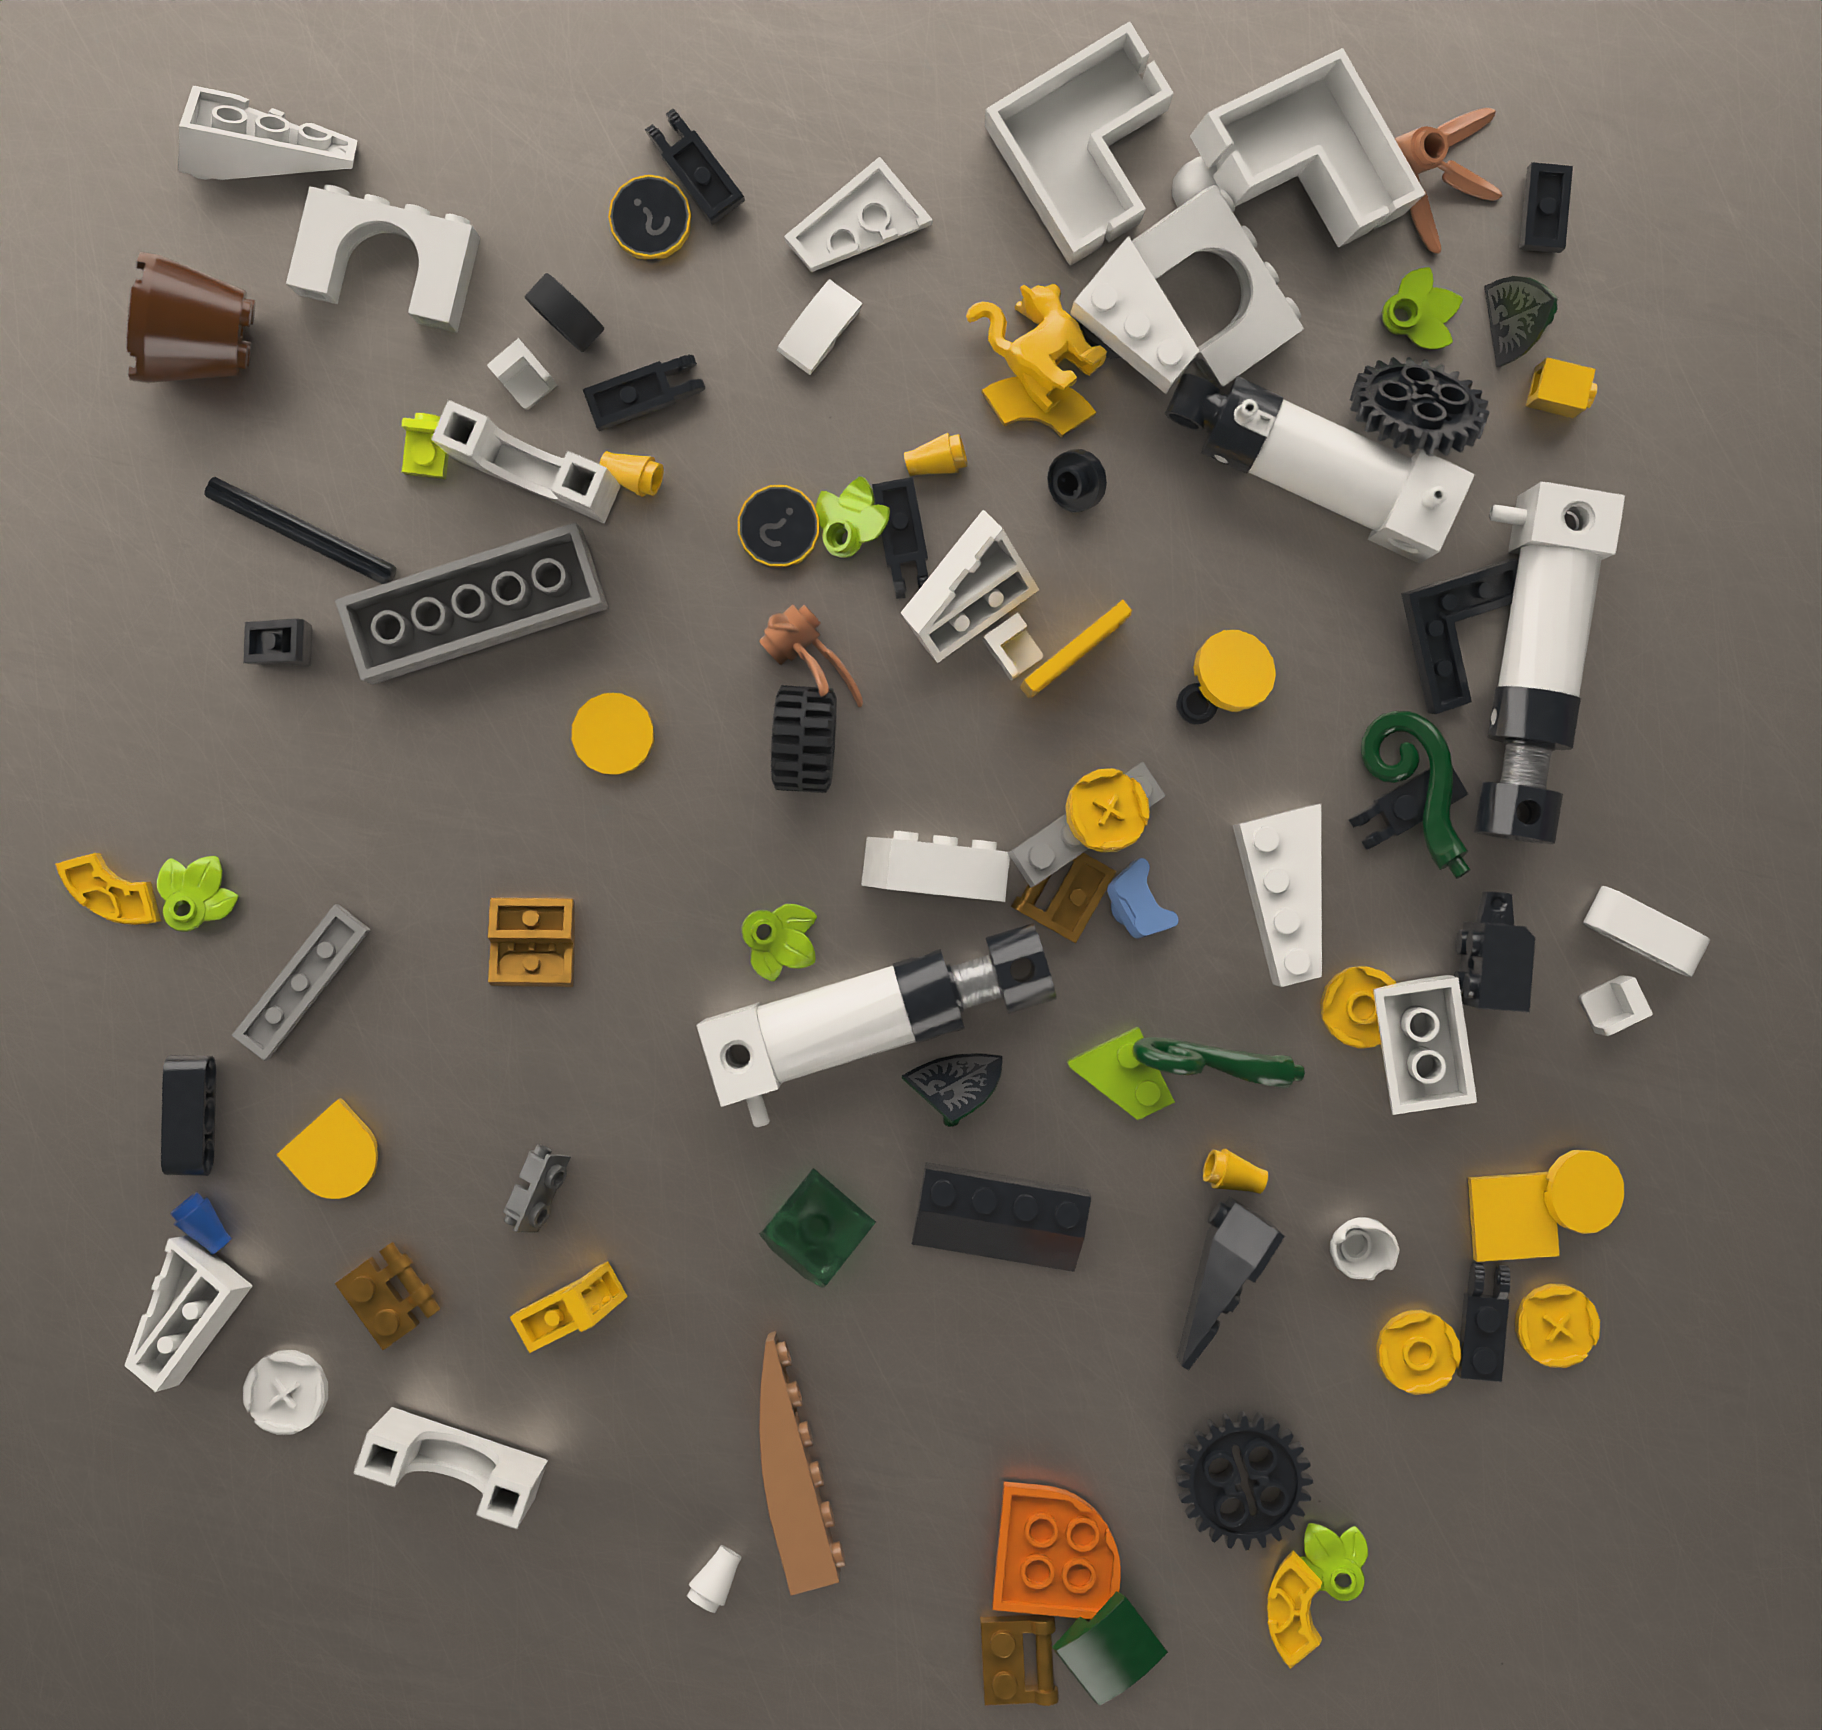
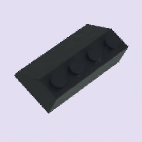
[912,1162,1091,1272]

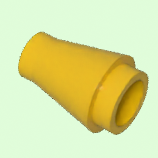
[904,432,968,477]
[599,451,664,497]
[1203,1149,1268,1194]

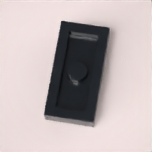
[1520,162,1573,253]

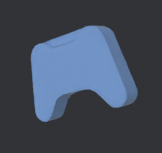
[1107,858,1179,939]

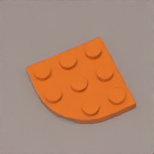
[992,1481,1121,1620]

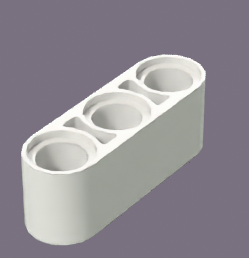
[1583,886,1710,977]

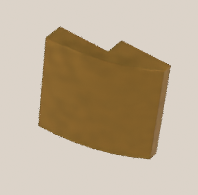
[488,898,575,987]

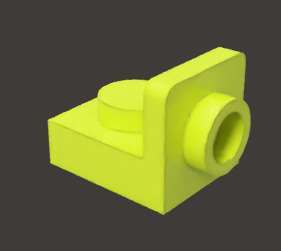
[401,413,449,479]

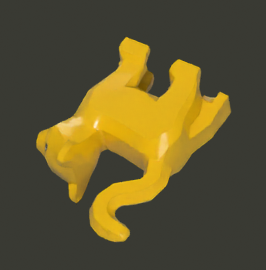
[966,284,1107,414]

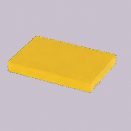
[1020,600,1132,698]

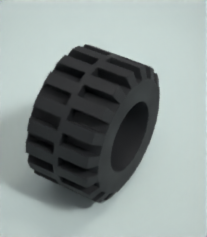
[771,685,837,793]

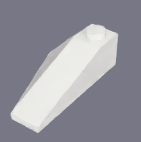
[178,86,358,180]

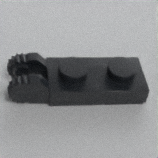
[645,109,745,225]
[583,354,706,431]
[872,477,929,599]
[1349,768,1468,850]
[1457,1263,1511,1382]

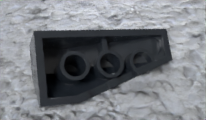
[1177,1196,1285,1371]

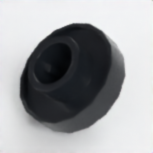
[1047,449,1107,512]

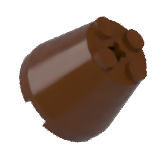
[127,252,255,383]

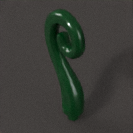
[1360,711,1471,879]
[1132,1037,1305,1088]

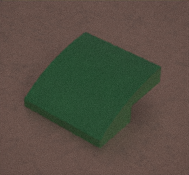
[1052,1591,1168,1706]

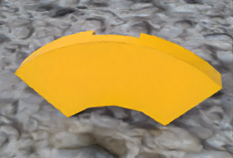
[981,376,1097,438]
[55,853,161,925]
[1267,1550,1322,1669]

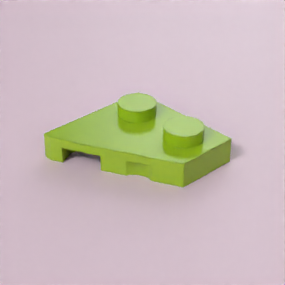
[1067,1027,1175,1120]

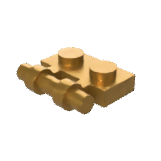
[335,1242,441,1350]

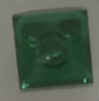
[759,1168,876,1288]

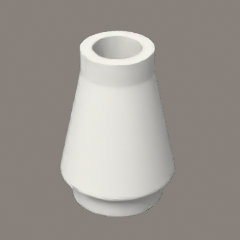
[687,1545,742,1613]

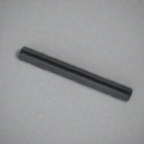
[204,477,396,584]

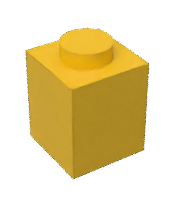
[1525,357,1597,418]

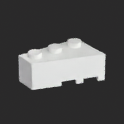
[1070,236,1199,394]
[901,510,1039,663]
[861,831,1010,902]
[125,1235,253,1392]

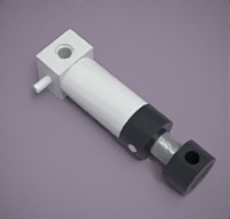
[1473,481,1625,844]
[697,923,1057,1128]

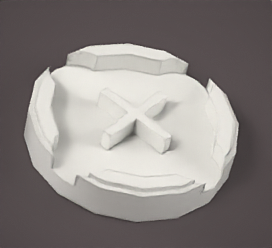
[243,1350,328,1435]

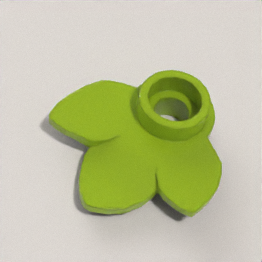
[1381,267,1463,350]
[815,476,890,558]
[157,856,239,932]
[741,904,817,982]
[1299,1523,1368,1601]

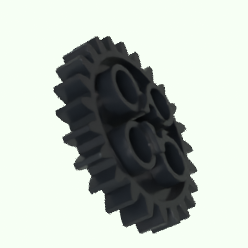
[1350,357,1490,456]
[1176,1411,1313,1550]

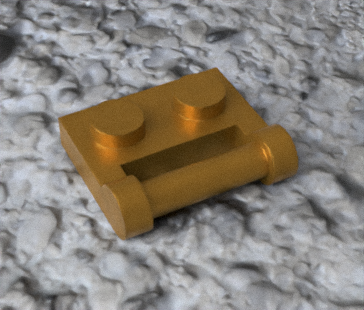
[1010,853,1117,943]
[980,1614,1059,1706]

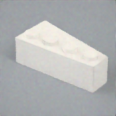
[1232,804,1322,987]

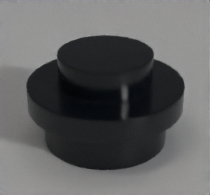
[1176,683,1218,725]

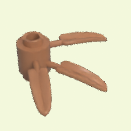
[1394,108,1502,253]
[759,604,863,708]

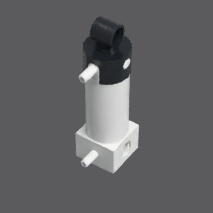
[1165,374,1475,564]

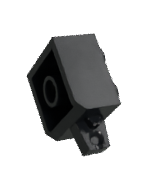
[1454,892,1535,1012]

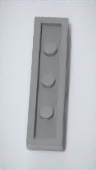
[1008,762,1166,887]
[232,904,371,1061]

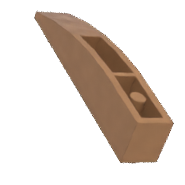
[759,1331,846,1596]

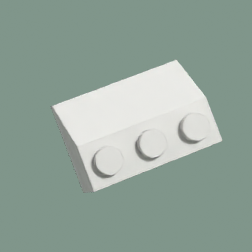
[1373,975,1477,1115]

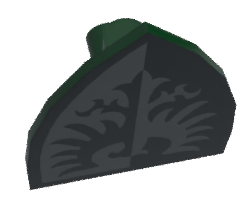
[1484,276,1558,367]
[902,1053,1003,1127]

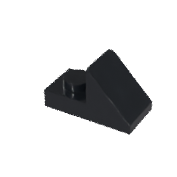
[243,619,312,666]

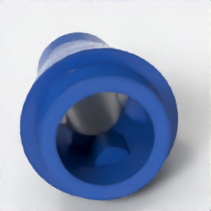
[170,1192,232,1255]

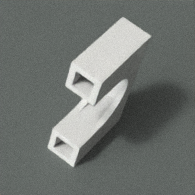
[1132,184,1304,387]
[286,185,480,333]
[431,400,620,524]
[354,1407,548,1529]

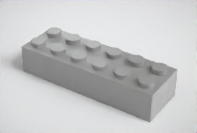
[335,522,608,684]

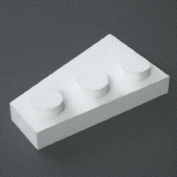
[784,157,933,272]

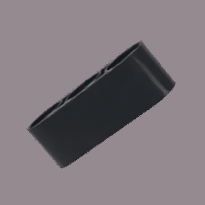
[161,1055,216,1176]

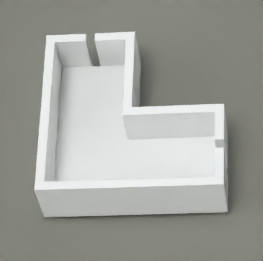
[984,21,1174,266]
[1190,48,1426,248]

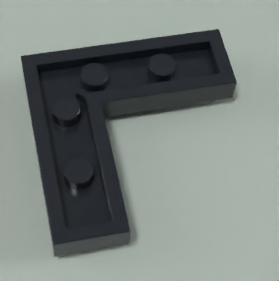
[1401,559,1518,714]

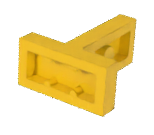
[510,1261,628,1353]

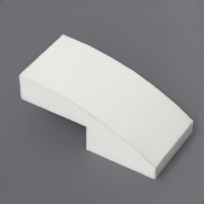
[777,279,863,375]

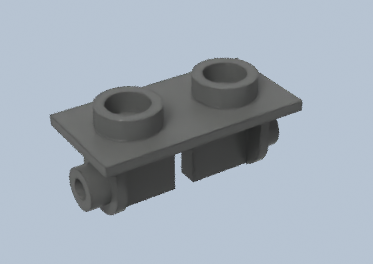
[503,1144,571,1232]

